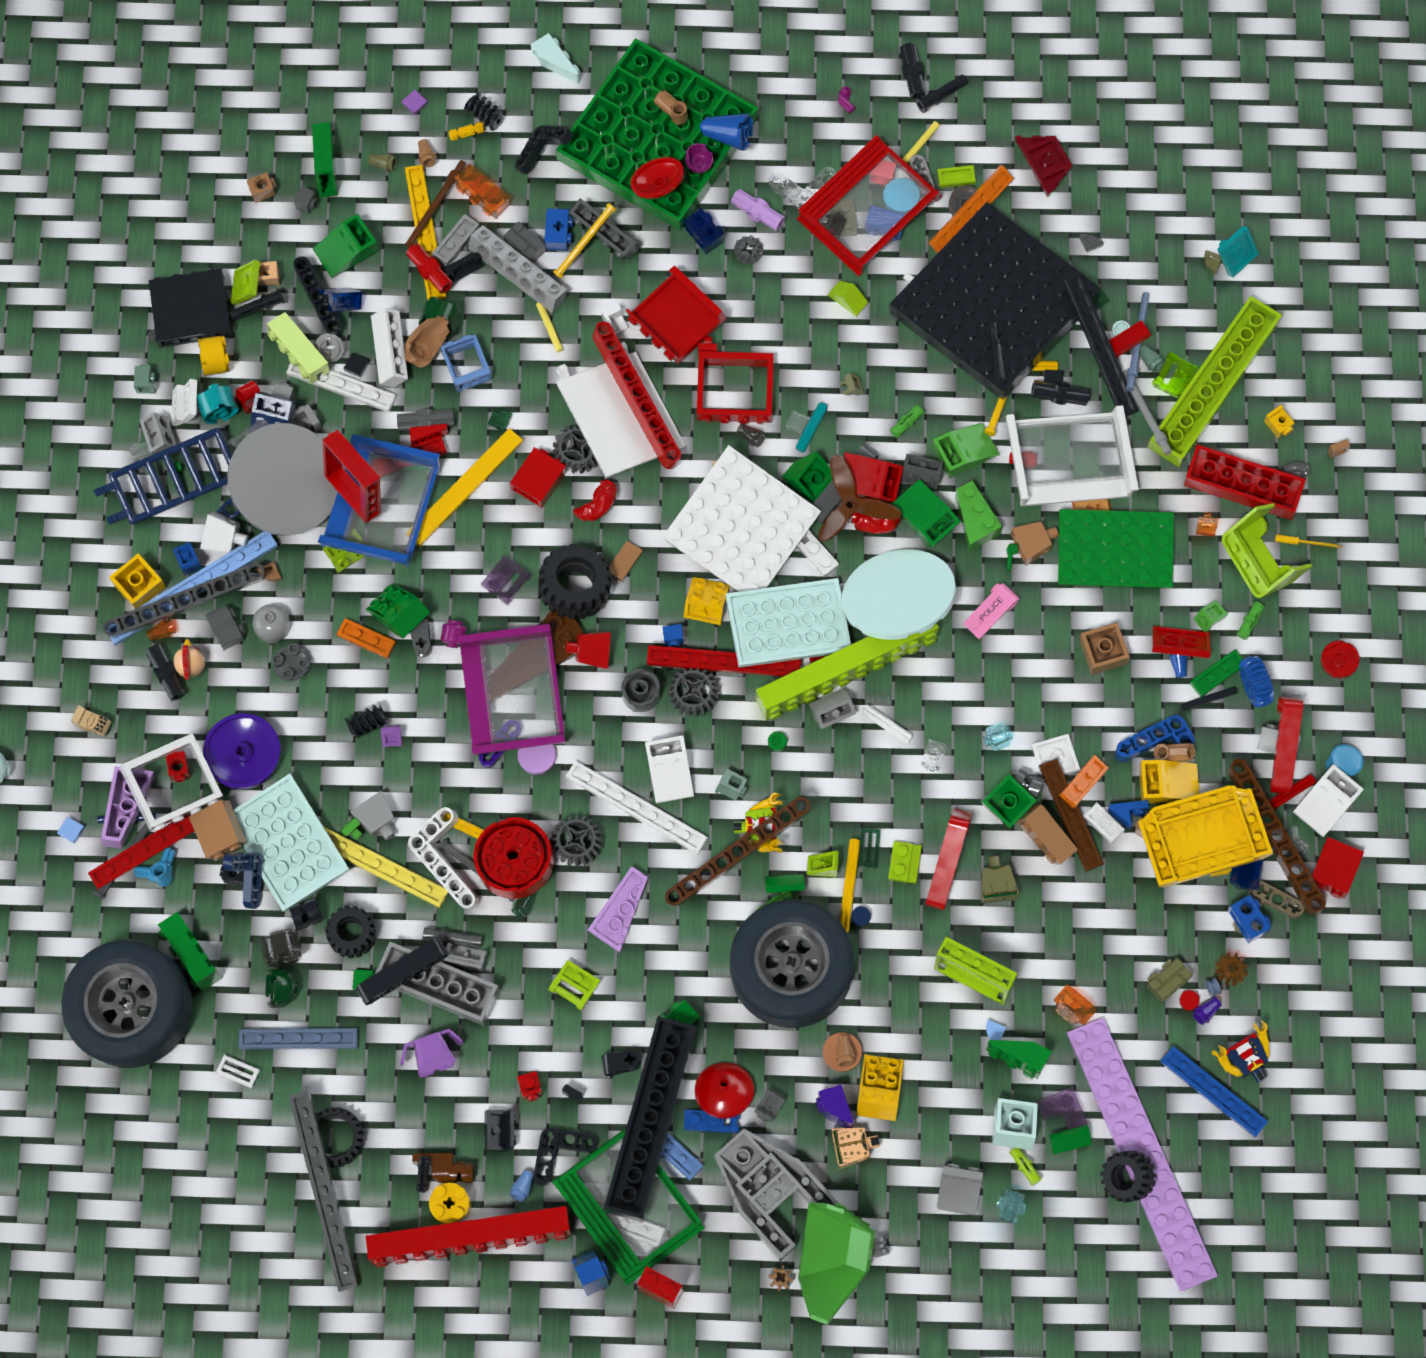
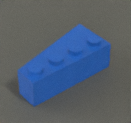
[571,1250,611,1296]

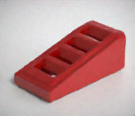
[409,424,449,445]

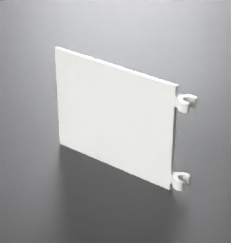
[556,342,686,478]

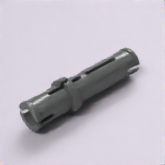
[422,927,483,948]

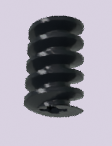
[464,92,504,131]
[344,703,388,738]

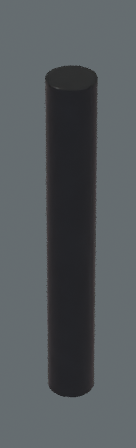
[1180,686,1237,711]

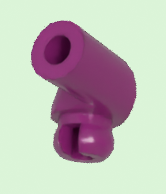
[838,86,856,114]

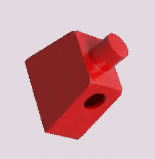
[565,631,611,669]

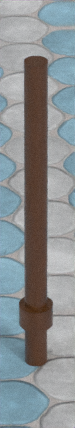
[405,160,466,248]

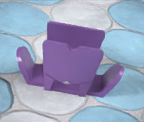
[400,1029,464,1078]

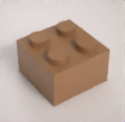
[1079,623,1130,675]

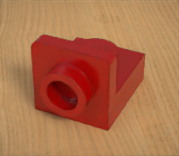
[517,1071,543,1102]

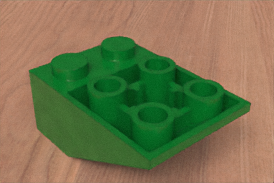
[313,213,379,278]
[891,479,961,547]
[365,583,430,639]
[986,1040,1052,1080]

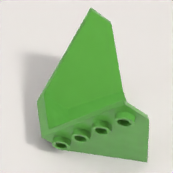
[798,1203,875,1325]

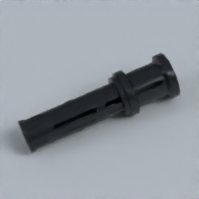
[915,74,968,113]
[229,288,285,322]

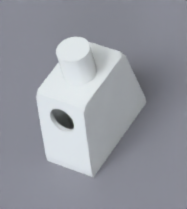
[201,511,248,552]

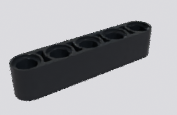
[293,256,343,338]
[355,937,449,1006]

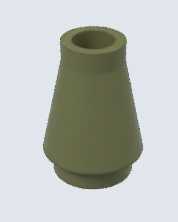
[368,154,397,172]

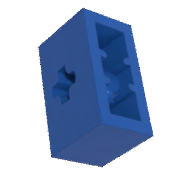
[544,209,573,251]

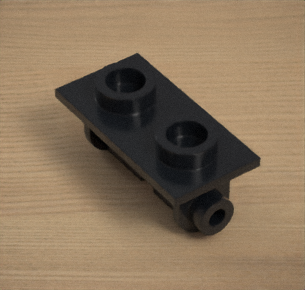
[443,252,484,283]

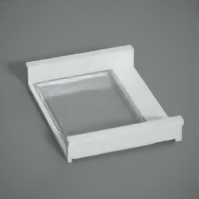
[1006,406,1139,506]

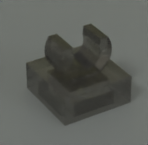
[822,210,847,236]

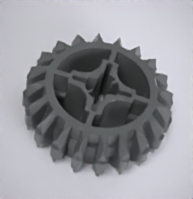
[552,424,597,474]
[667,667,719,717]
[550,814,603,867]

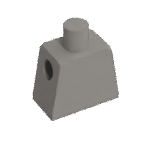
[350,791,396,841]

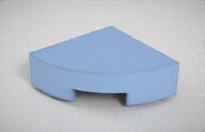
[986,1019,1006,1040]

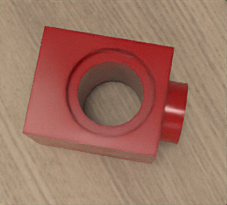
[166,751,191,782]

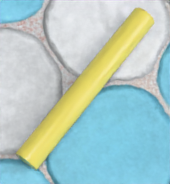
[902,121,940,164]
[536,302,563,353]

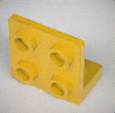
[683,577,730,625]

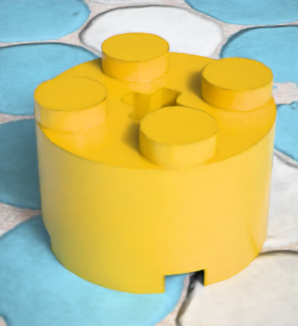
[198,336,230,376]
[429,1183,471,1224]

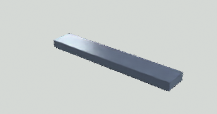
[239,1028,358,1050]

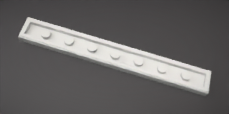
[565,761,708,855]

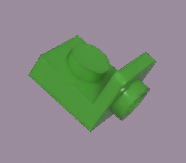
[1194,600,1228,632]

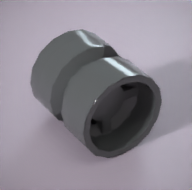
[1015,769,1045,799]

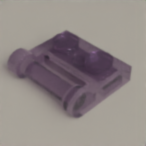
[481,555,531,605]

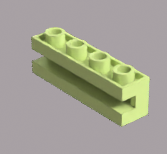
[267,312,330,384]

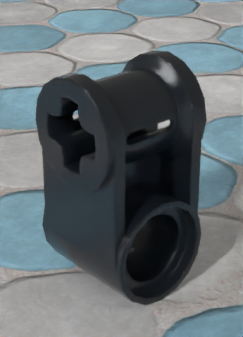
[601,1050,641,1076]

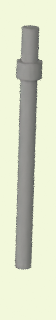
[1122,370,1172,455]

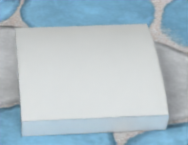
[171,379,197,426]

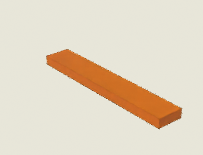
[928,165,1014,253]

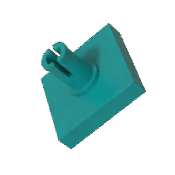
[1217,226,1259,278]

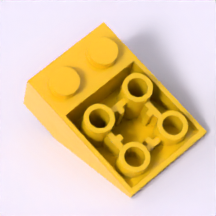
[1139,760,1199,804]
[856,1054,904,1121]

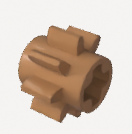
[768,1265,793,1292]

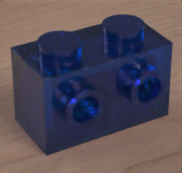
[684,208,724,254]

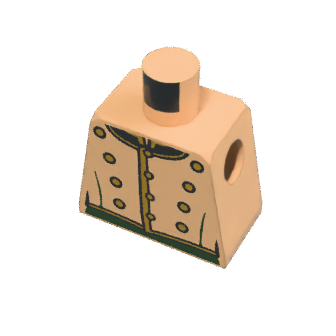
[832,1128,880,1169]

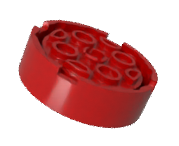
[473,817,554,899]

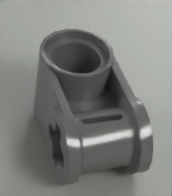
[410,619,432,658]

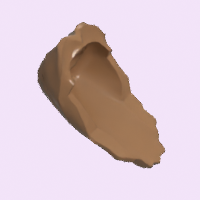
[405,316,450,368]

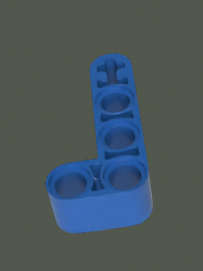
[1115,715,1194,762]

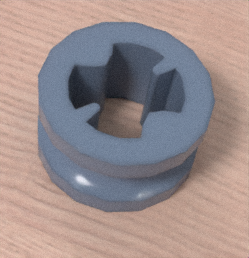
[1205,977,1221,997]

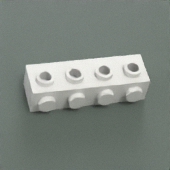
[371,308,408,387]

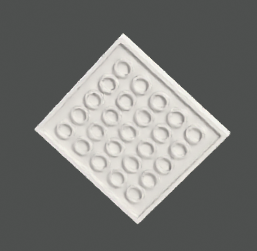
[662,445,821,592]

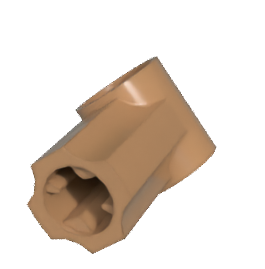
[654,90,688,125]
[1154,743,1195,761]

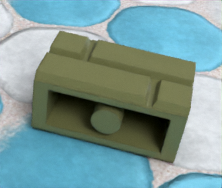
[1146,958,1193,1004]

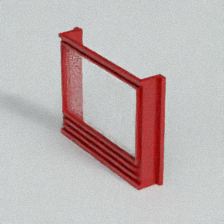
[797,135,942,277]

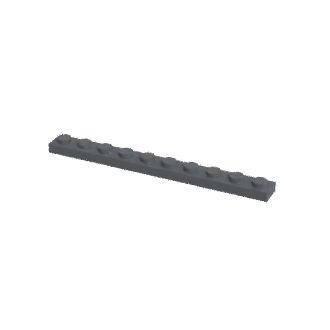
[289,1091,359,1292]

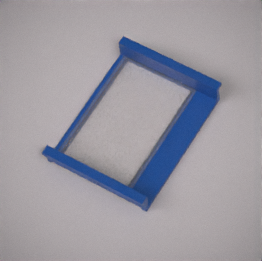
[318,434,440,567]

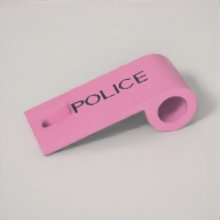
[963,583,1020,640]

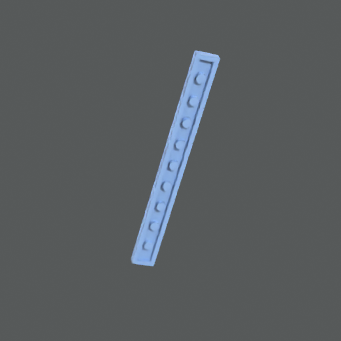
[107,532,278,646]

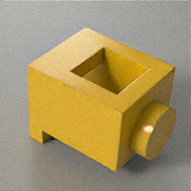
[1264,405,1295,438]

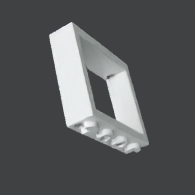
[120,733,223,831]

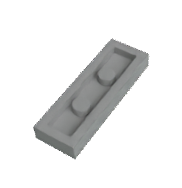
[432,214,479,266]

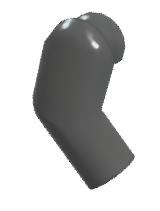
[1282,461,1311,477]

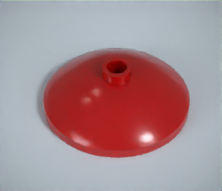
[631,157,684,199]
[694,1062,754,1119]

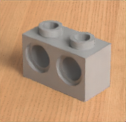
[140,412,176,454]

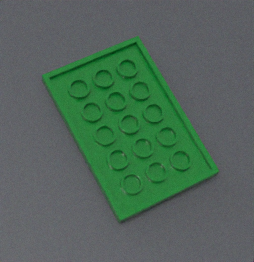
[1058,509,1174,589]

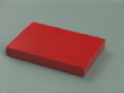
[1152,626,1211,658]

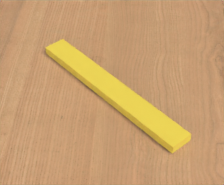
[324,827,449,908]

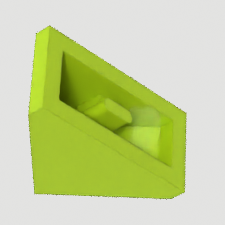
[828,281,868,317]
[807,851,839,877]

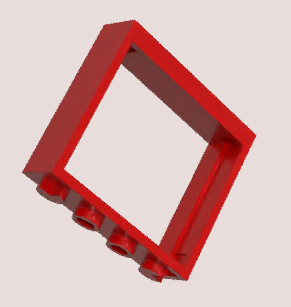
[696,351,774,425]
[322,430,381,524]

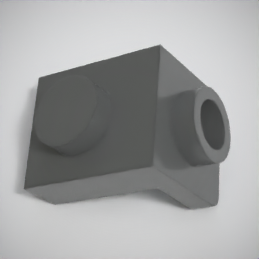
[754,1088,787,1122]

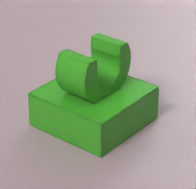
[339,818,362,840]

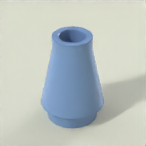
[510,1170,534,1202]

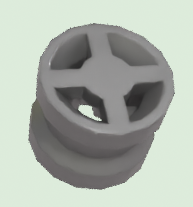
[872,1237,890,1258]

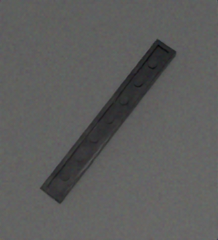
[1062,273,1139,417]

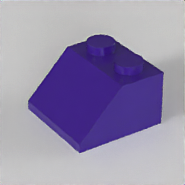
[815,1084,854,1128]

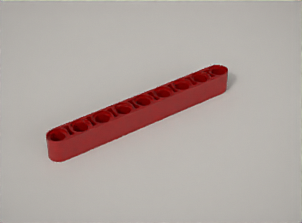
[592,321,681,470]

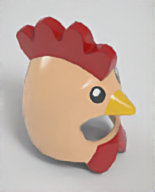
[174,639,205,680]

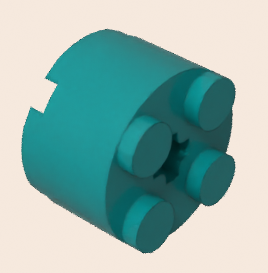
[197,383,239,424]

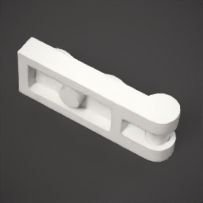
[796,529,839,578]

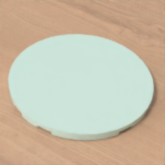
[842,549,956,640]

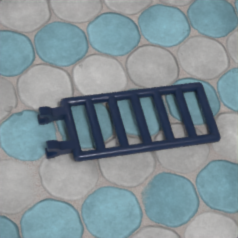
[94,428,232,525]

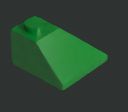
[782,452,833,504]
[980,774,1037,829]

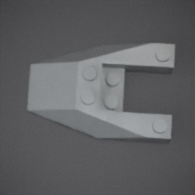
[714,1129,840,1262]

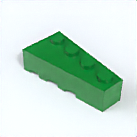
[158,911,222,992]

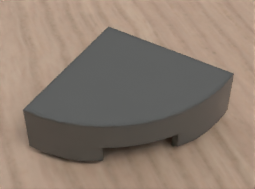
[1079,233,1104,253]

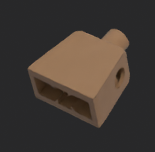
[1010,522,1059,566]

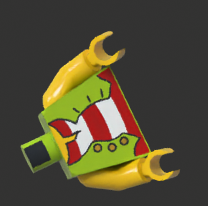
[734,793,784,853]

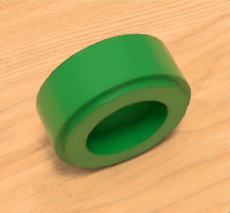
[768,732,787,752]

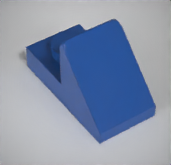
[173,542,202,576]
[1107,800,1149,829]

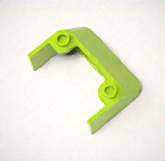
[1222,503,1312,598]

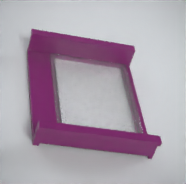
[458,624,565,756]

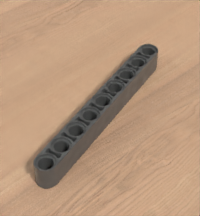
[103,563,265,638]

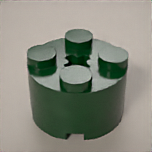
[418,297,461,338]

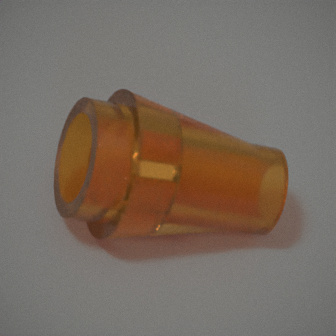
[146,619,176,641]

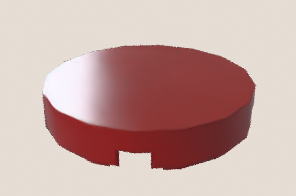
[1320,641,1360,679]

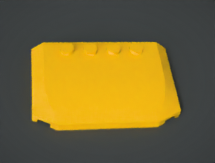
[1138,785,1273,887]

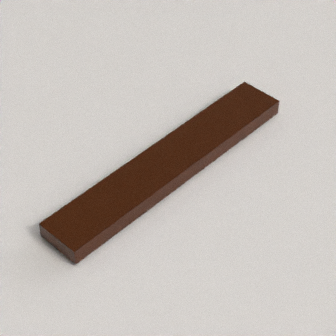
[1038,758,1104,873]

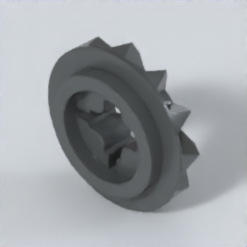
[734,235,763,264]

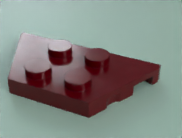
[1015,135,1072,197]

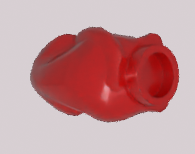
[573,479,617,522]
[851,512,901,534]

